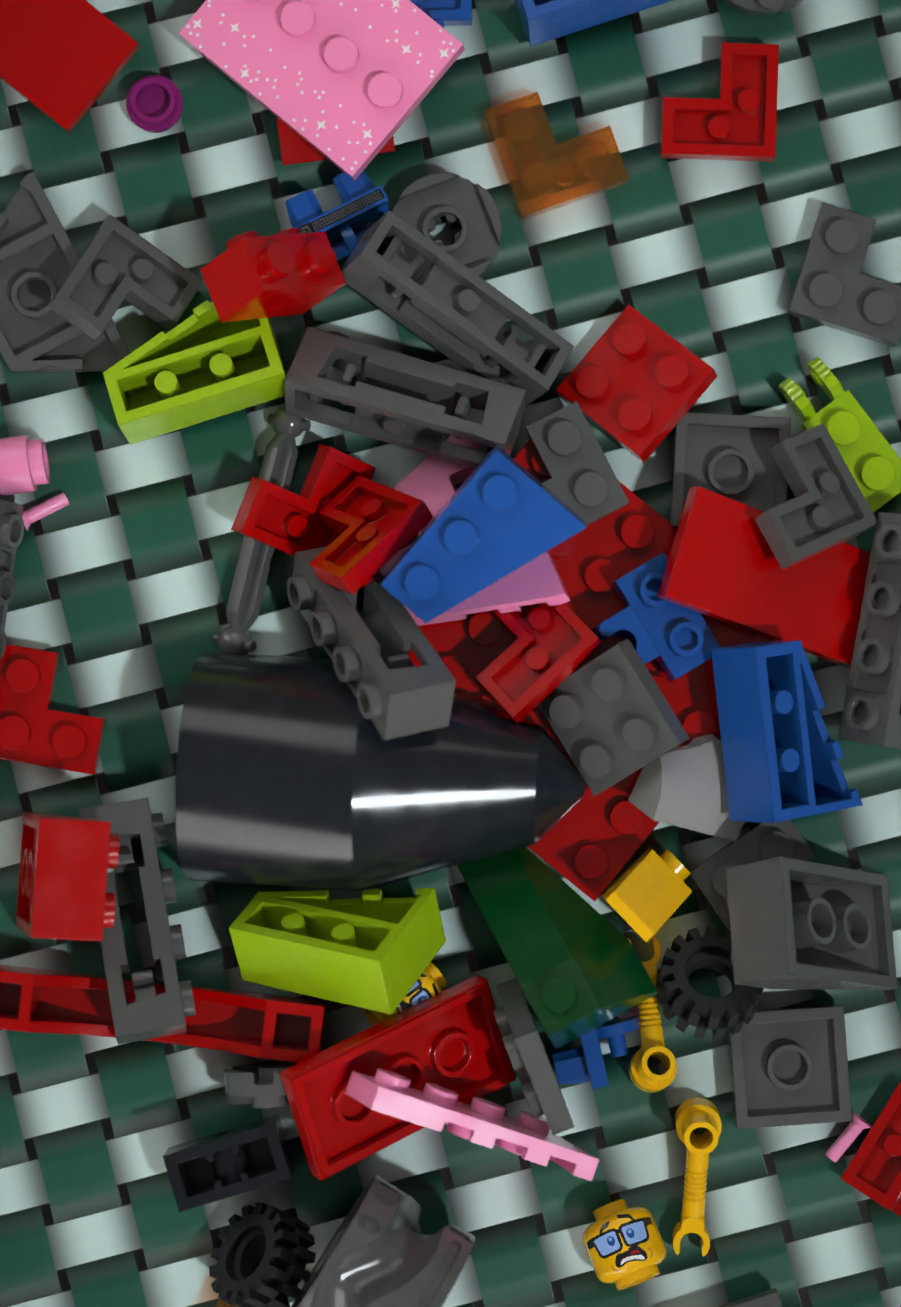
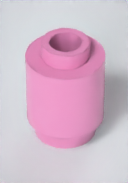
[0,435,50,496]

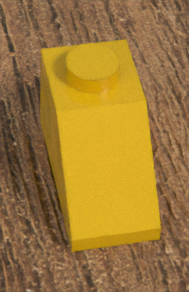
[601,848,692,942]

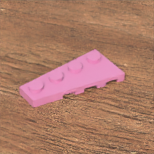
[345,1068,599,1181]

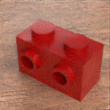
[200,228,346,323]

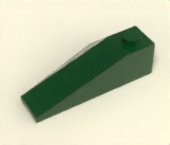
[457,847,658,1049]

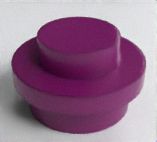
[126,75,183,133]

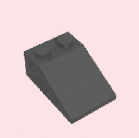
[726,857,897,990]

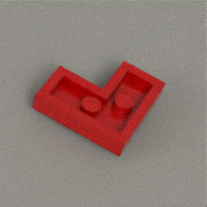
[660,42,779,162]
[231,444,376,558]
[309,476,434,595]
[476,602,603,723]
[0,644,106,775]

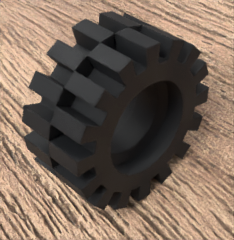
[656,926,764,1040]
[209,1202,316,1307]

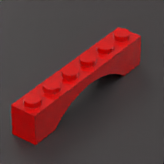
[0,965,327,1063]

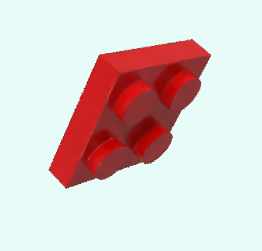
[555,305,718,463]

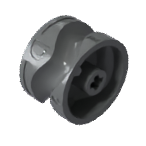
[291,1174,475,1307]

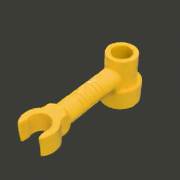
[628,936,677,1093]
[672,1097,722,1257]

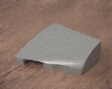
[628,734,745,842]

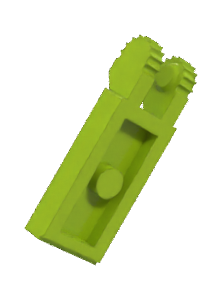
[778,357,901,513]

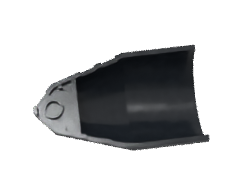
[175,652,586,891]

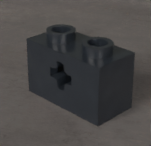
[163,1114,295,1212]

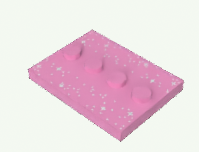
[179,0,465,181]

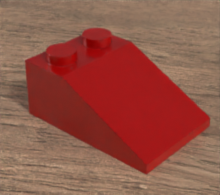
[15,812,120,941]

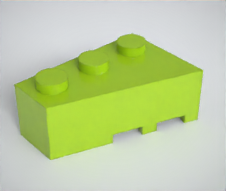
[103,300,287,445]
[229,888,446,1015]

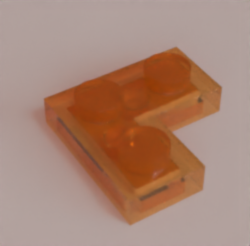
[484,92,629,221]

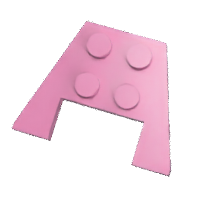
[379,435,570,626]

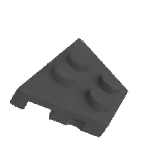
[0,172,131,374]

